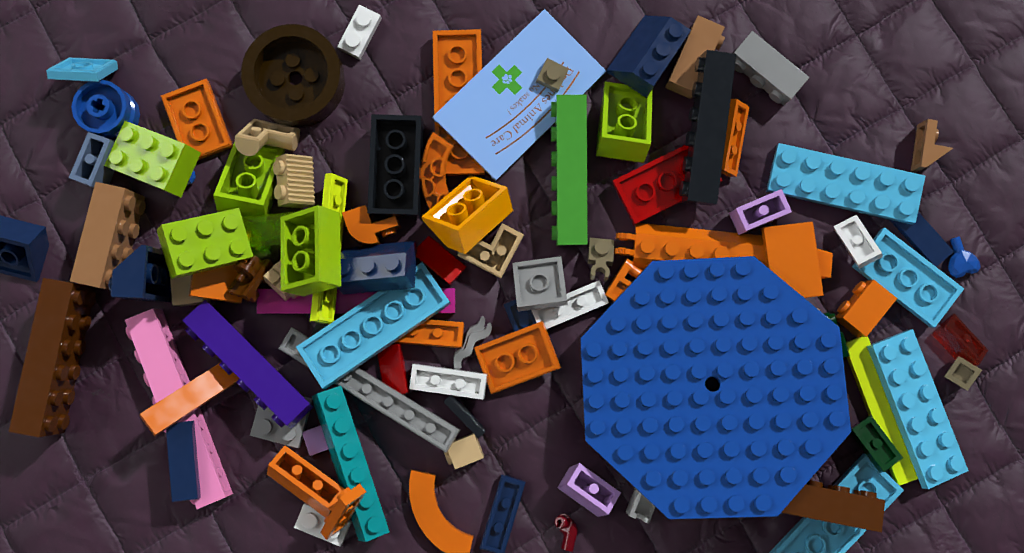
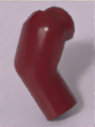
[554,514,578,552]

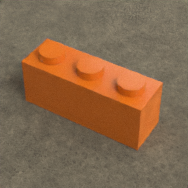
[267,446,344,518]

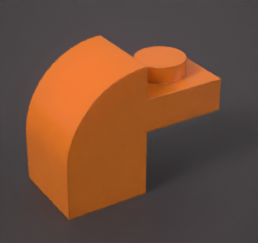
[342,205,401,246]

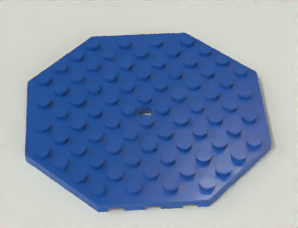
[581,256,851,519]

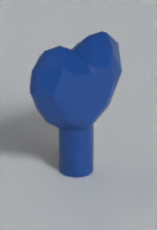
[948,236,981,278]

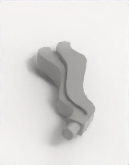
[453,316,492,370]

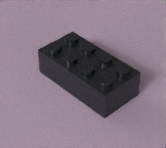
[367,114,424,219]

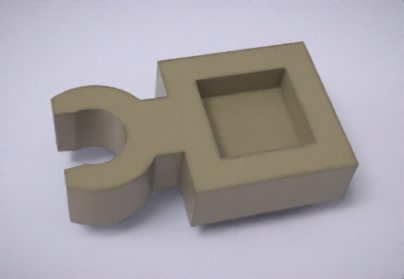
[587,238,614,281]

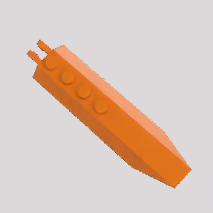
[614,223,833,279]

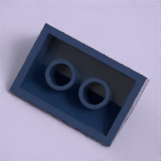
[606,15,691,98]
[0,215,49,282]
[337,241,417,295]
[109,245,172,303]

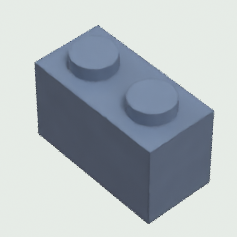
[69,132,115,188]

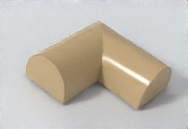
[235,119,300,156]
[457,223,524,278]

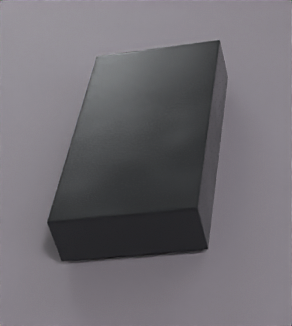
[444,395,486,438]

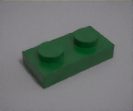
[850,415,903,473]

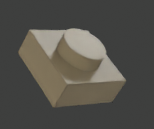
[536,58,569,92]
[944,356,982,391]

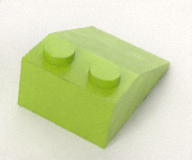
[596,81,652,163]
[213,142,285,222]

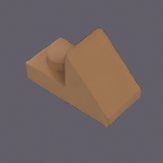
[911,119,953,172]

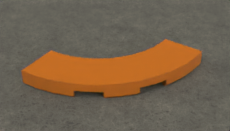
[420,132,454,209]
[409,469,474,553]

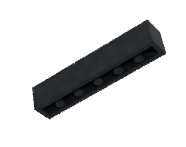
[679,50,736,206]

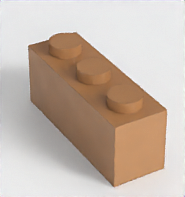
[665,15,725,99]

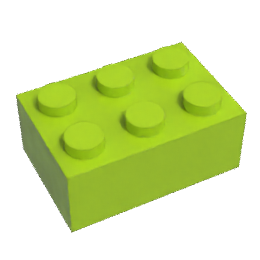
[104,121,201,198]
[280,205,341,296]
[157,208,254,280]

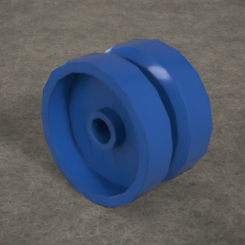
[71,80,140,141]

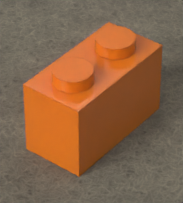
[836,279,897,338]

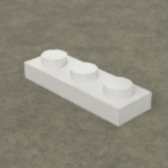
[531,280,609,329]
[409,364,487,400]

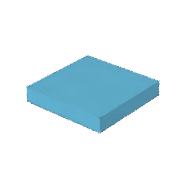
[46,57,118,82]

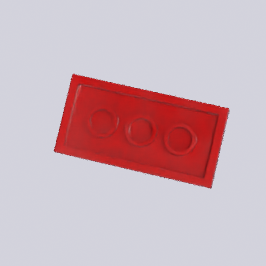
[612,145,723,225]

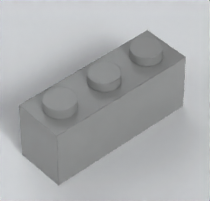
[734,31,809,106]

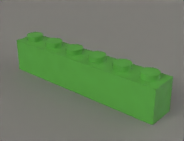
[551,95,587,246]

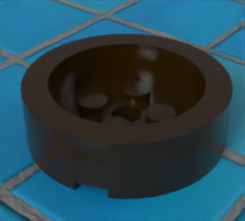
[241,24,345,127]

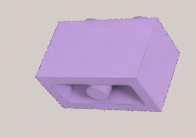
[729,189,792,235]
[557,463,621,517]

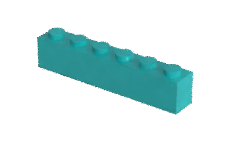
[311,386,390,542]

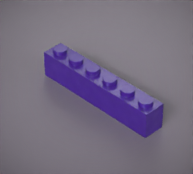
[182,300,314,429]

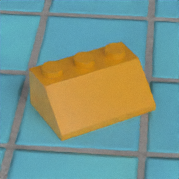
[422,175,513,254]

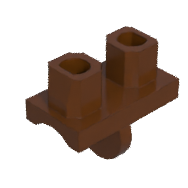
[227,255,274,303]

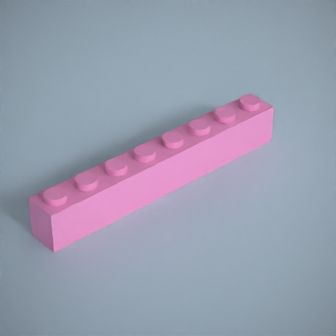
[125,308,233,509]

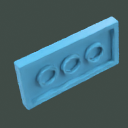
[852,228,964,328]

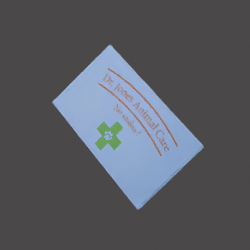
[432,9,606,181]

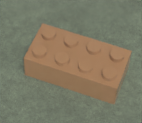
[70,182,146,289]

